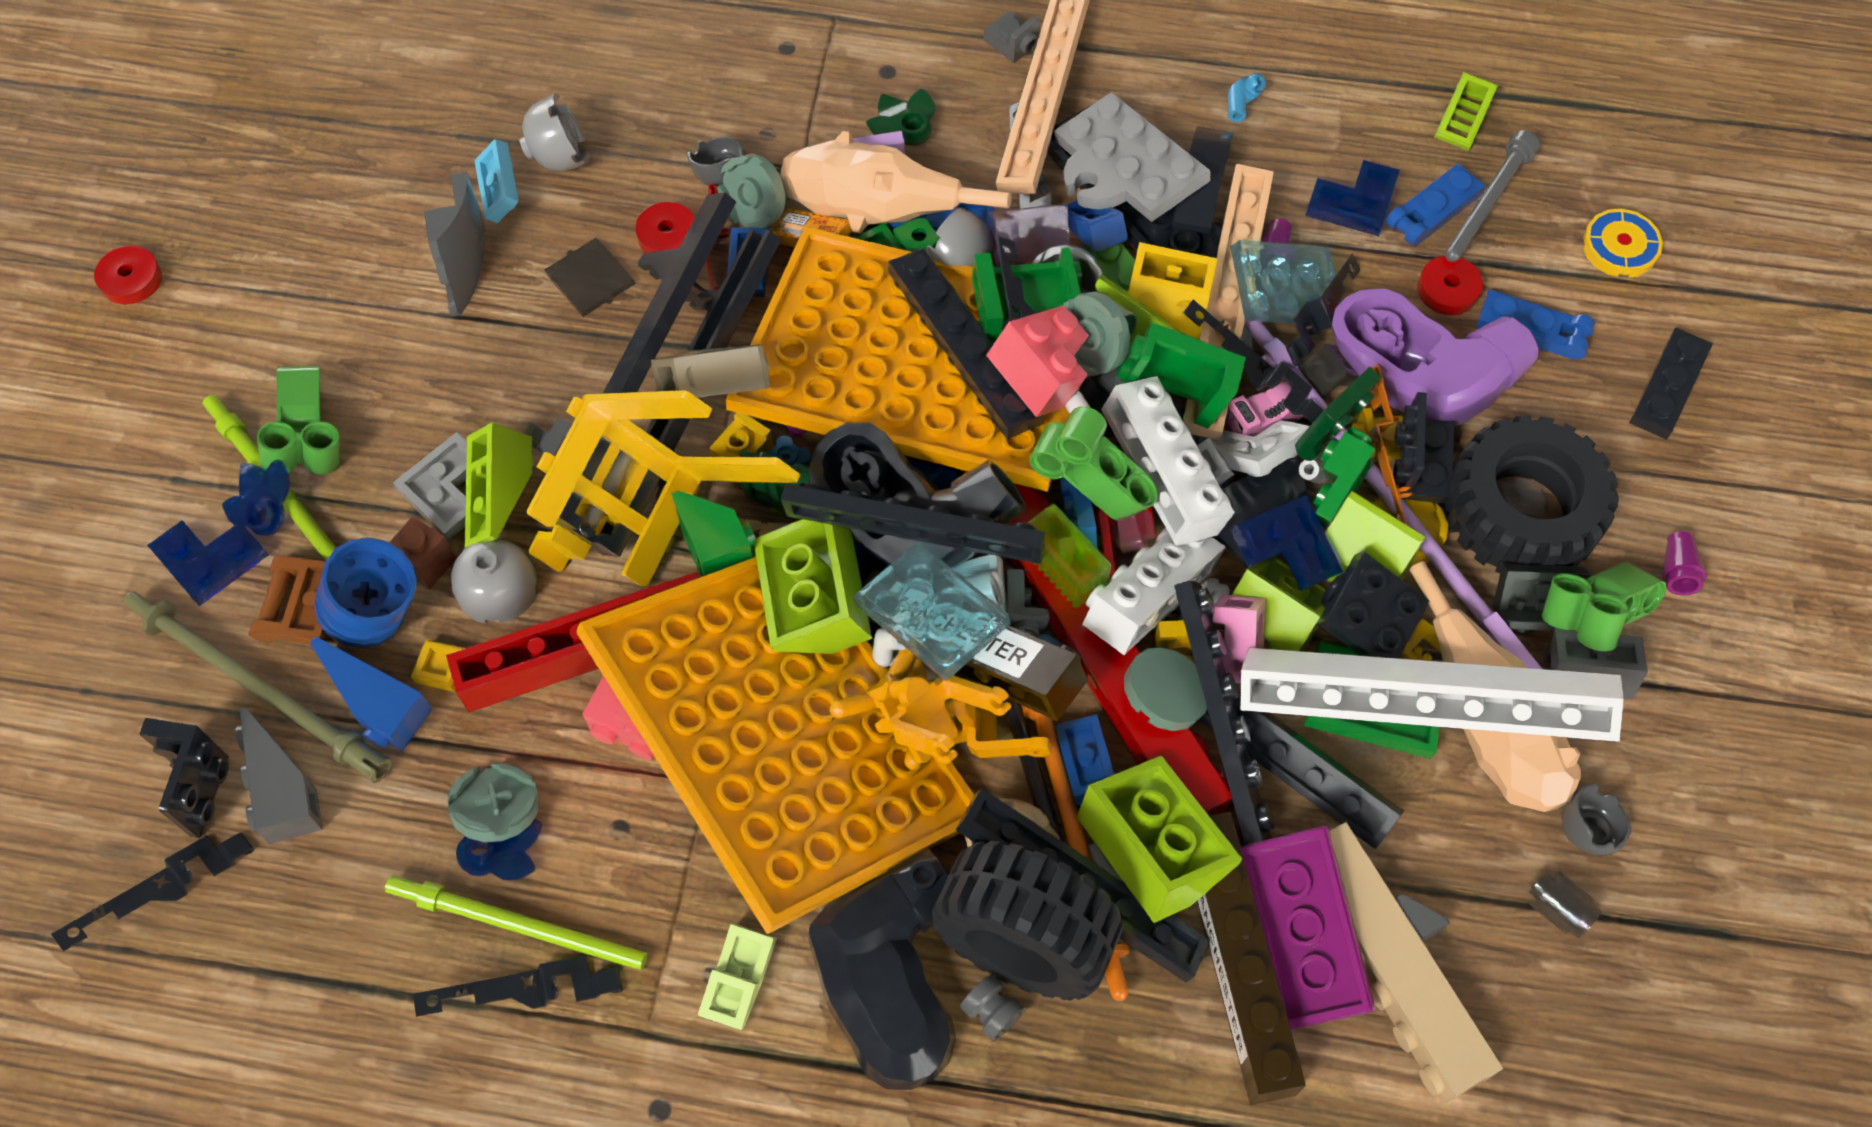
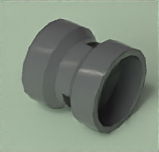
[960,974,1026,1042]

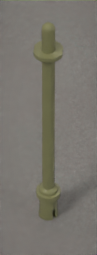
[123,592,392,783]

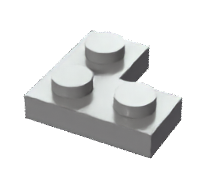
[393,432,467,541]

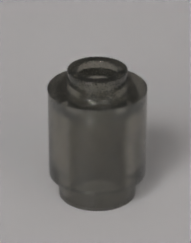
[1528,871,1602,938]

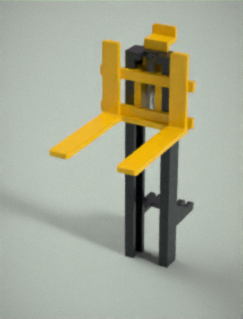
[527,192,801,587]

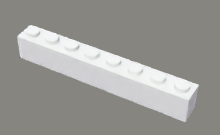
[1241,648,1624,742]

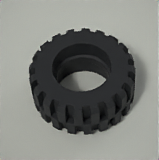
[1444,416,1619,573]
[932,841,1123,1001]

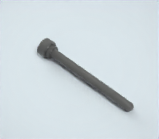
[1445,130,1540,262]

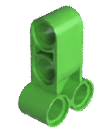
[257,366,341,475]
[1029,406,1158,521]
[1542,562,1666,651]

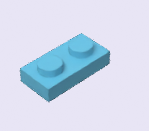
[474,139,519,223]

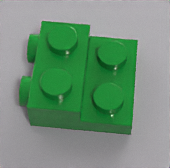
[1313,427,1376,527]

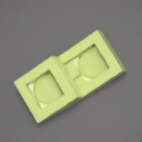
[698,924,777,1030]

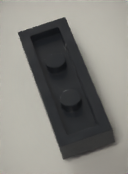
[1629,327,1713,440]

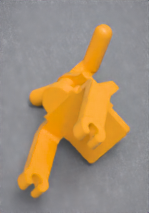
[830,642,1011,764]
[904,654,1051,770]

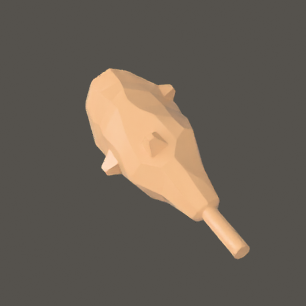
[780,131,1012,234]
[1409,561,1581,812]

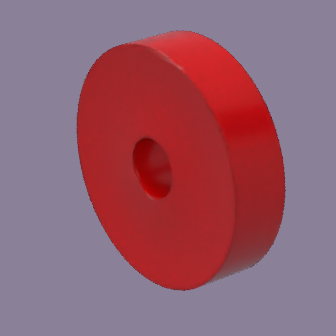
[635,202,695,253]
[94,245,162,305]
[1417,256,1483,315]

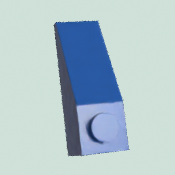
[310,636,432,752]

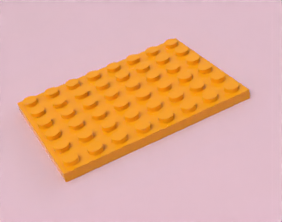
[726,226,1082,492]
[576,557,974,934]

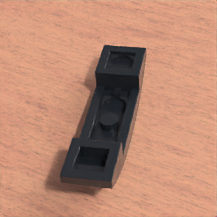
[1172,126,1234,234]

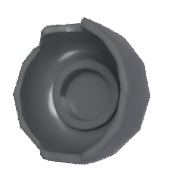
[686,137,746,187]
[1561,783,1632,856]

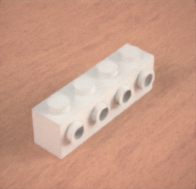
[1101,376,1235,546]
[1083,528,1225,655]

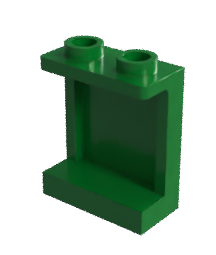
[971,247,1082,343]
[1116,322,1246,429]

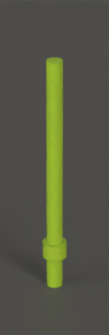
[202,395,336,561]
[385,875,647,971]

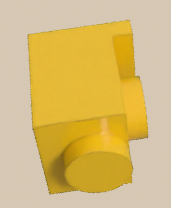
[709,412,774,457]

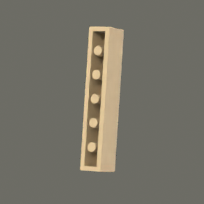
[1330,822,1503,1104]

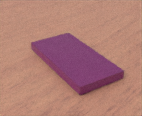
[1241,825,1377,1030]

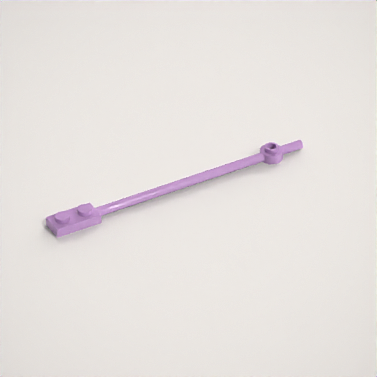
[1244,310,1542,669]

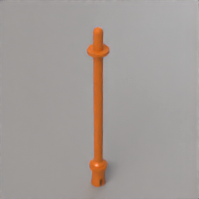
[1022,706,1130,1001]

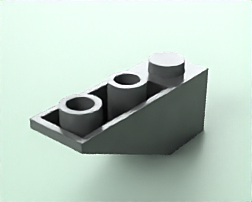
[235,707,323,844]

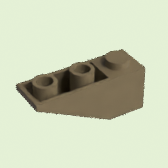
[651,345,771,398]

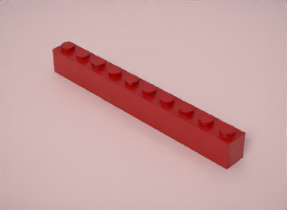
[964,471,1232,816]

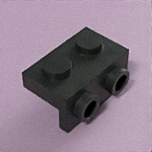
[1492,563,1591,633]

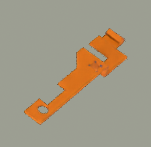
[1367,365,1412,525]

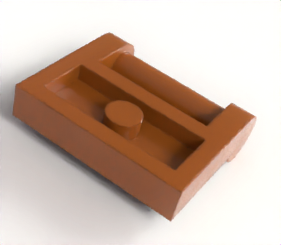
[248,556,328,645]

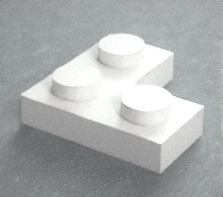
[1210,420,1310,477]

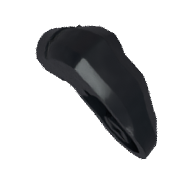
[809,423,1027,584]
[808,848,956,1090]

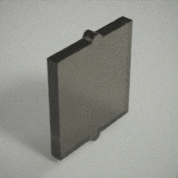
[544,237,635,317]

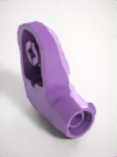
[1332,288,1538,427]

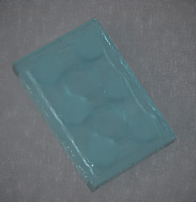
[1230,240,1341,323]
[854,542,1011,681]

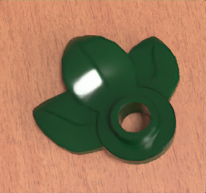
[866,89,935,146]

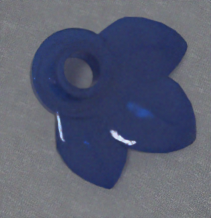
[222,460,290,536]
[456,819,542,881]

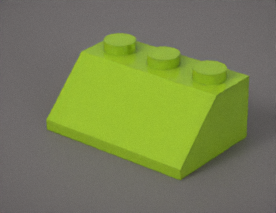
[754,519,872,654]
[1077,756,1242,923]

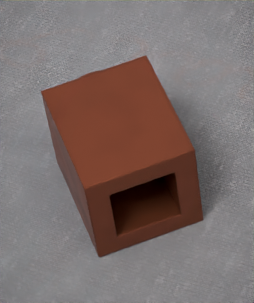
[389,516,457,590]

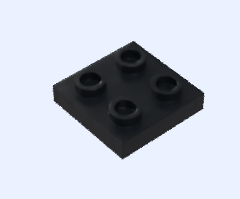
[1317,551,1429,659]

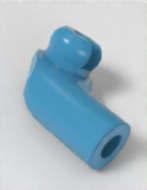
[1228,73,1266,122]

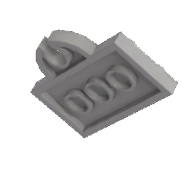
[1054,92,1210,222]

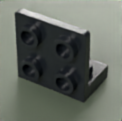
[1393,392,1454,504]
[139,718,229,838]

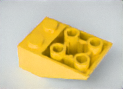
[1128,242,1218,354]

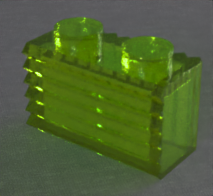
[1027,504,1112,607]

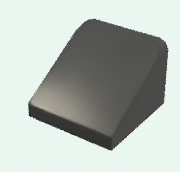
[1395,894,1450,943]

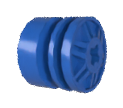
[314,537,417,648]

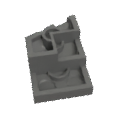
[424,172,485,317]

